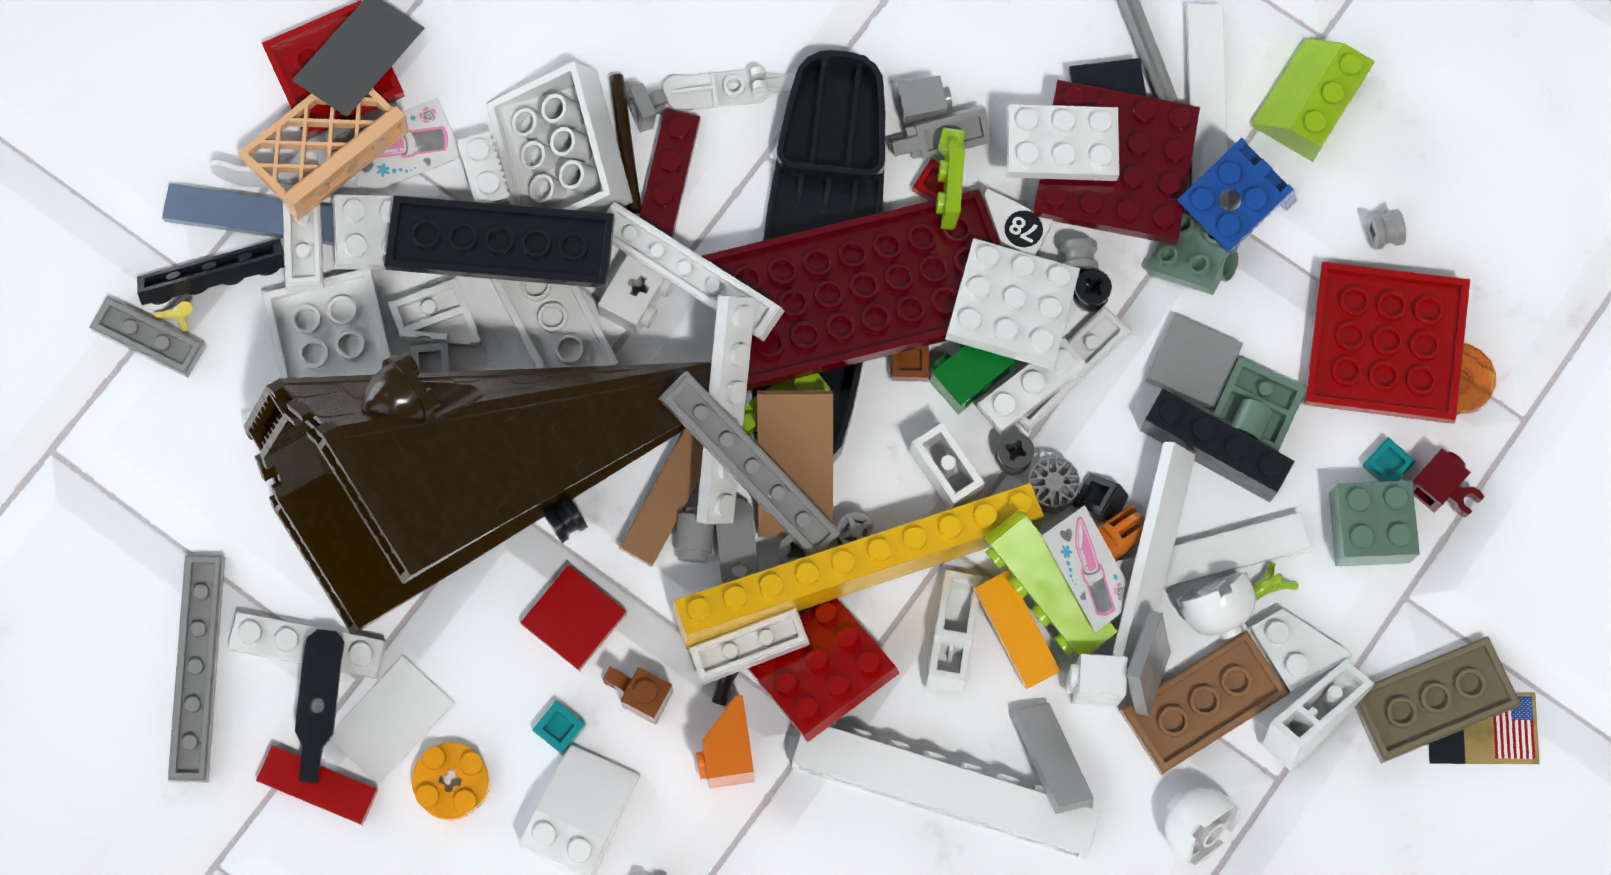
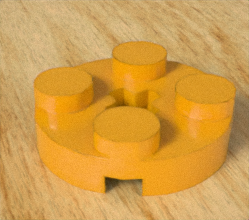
[412,742,490,821]

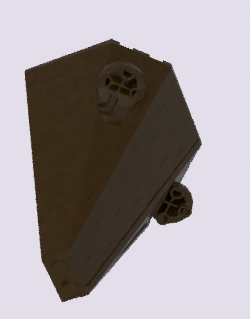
[244,353,711,634]

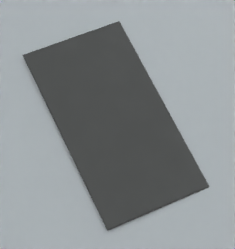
[292,0,425,117]

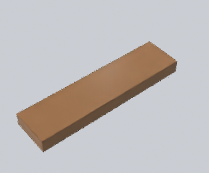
[618,427,703,567]

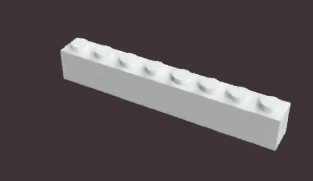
[792,722,1101,859]

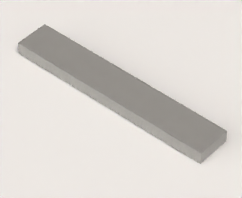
[658,372,841,556]
[168,555,225,783]

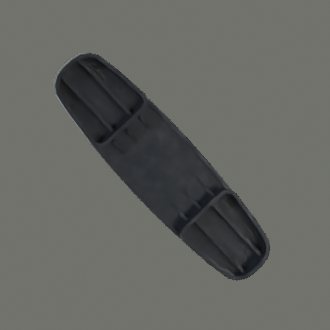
[752,50,886,464]

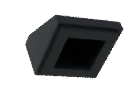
[1072,473,1129,523]

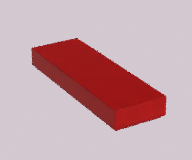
[256,746,379,826]

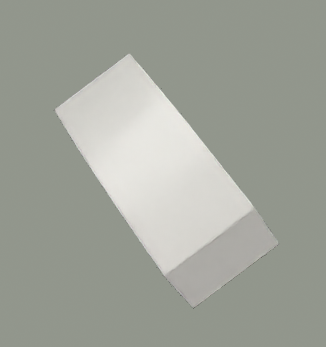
[925,570,983,696]

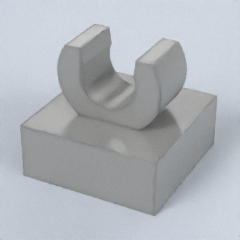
[627,82,668,133]

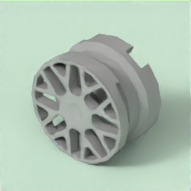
[1026,456,1080,514]

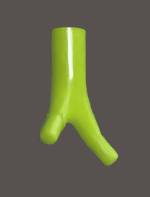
[1252,562,1299,601]

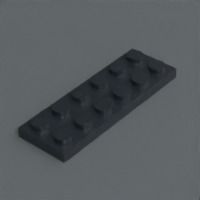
[384,195,615,289]

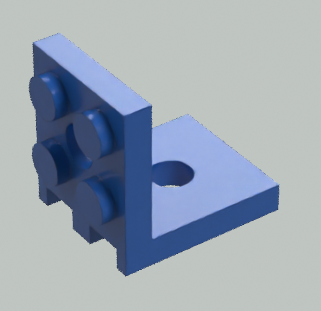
[1177,137,1297,254]

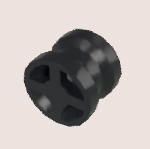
[1073,269,1112,312]
[542,496,588,544]

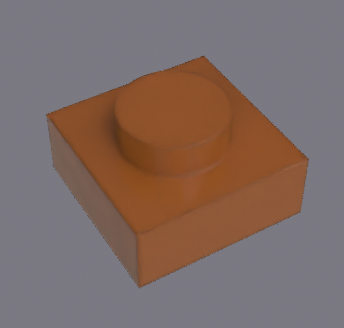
[891,346,929,382]

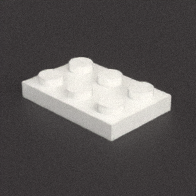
[1007,104,1119,181]
[332,195,444,270]

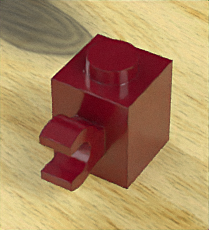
[1412,448,1484,517]

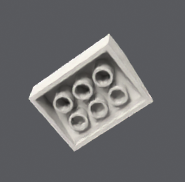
[486,61,633,213]

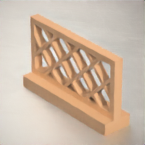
[237,88,408,221]

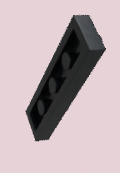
[137,239,285,306]

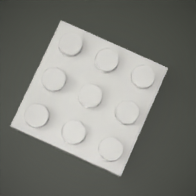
[945,238,1080,370]
[262,269,392,378]

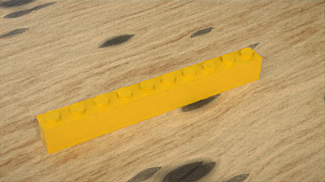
[673,483,1045,648]

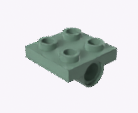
[1146,209,1240,295]
[1212,357,1307,452]

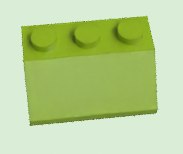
[1251,39,1375,162]

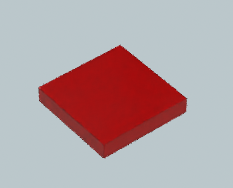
[520,565,627,672]

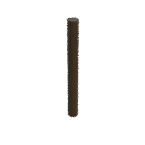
[609,74,642,214]

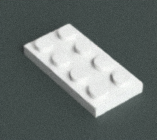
[490,279,619,368]

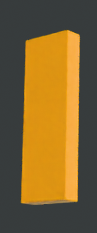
[973,570,1060,689]

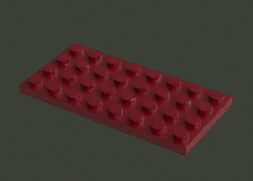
[701,189,1001,391]

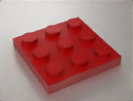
[262,0,405,139]
[747,598,900,743]

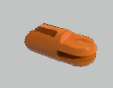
[1097,504,1145,561]

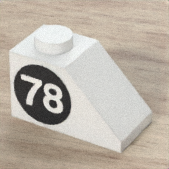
[983,188,1053,256]

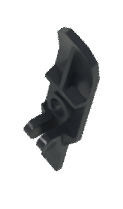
[295,629,345,783]

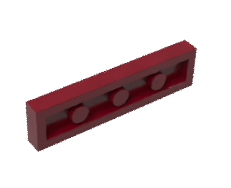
[639,109,701,238]

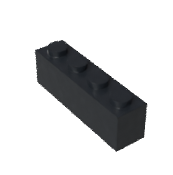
[1139,388,1295,503]

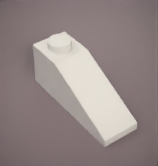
[1262,659,1374,771]

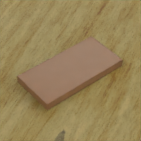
[757,390,833,538]
[1120,630,1289,775]

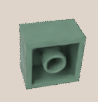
[1329,480,1420,566]

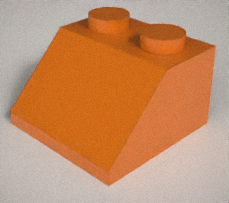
[696,695,755,789]

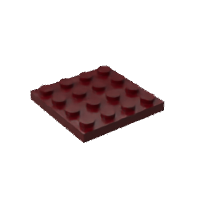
[1032,80,1200,245]

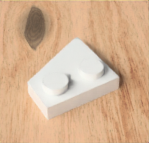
[388,278,482,347]
[1248,608,1352,693]

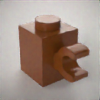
[602,666,674,725]

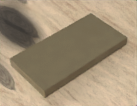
[1355,636,1521,764]

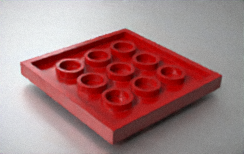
[1305,261,1470,424]

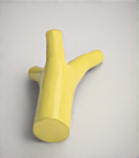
[154,297,193,332]

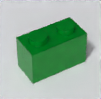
[930,344,1017,415]

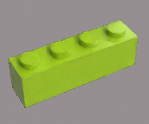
[983,509,1117,657]

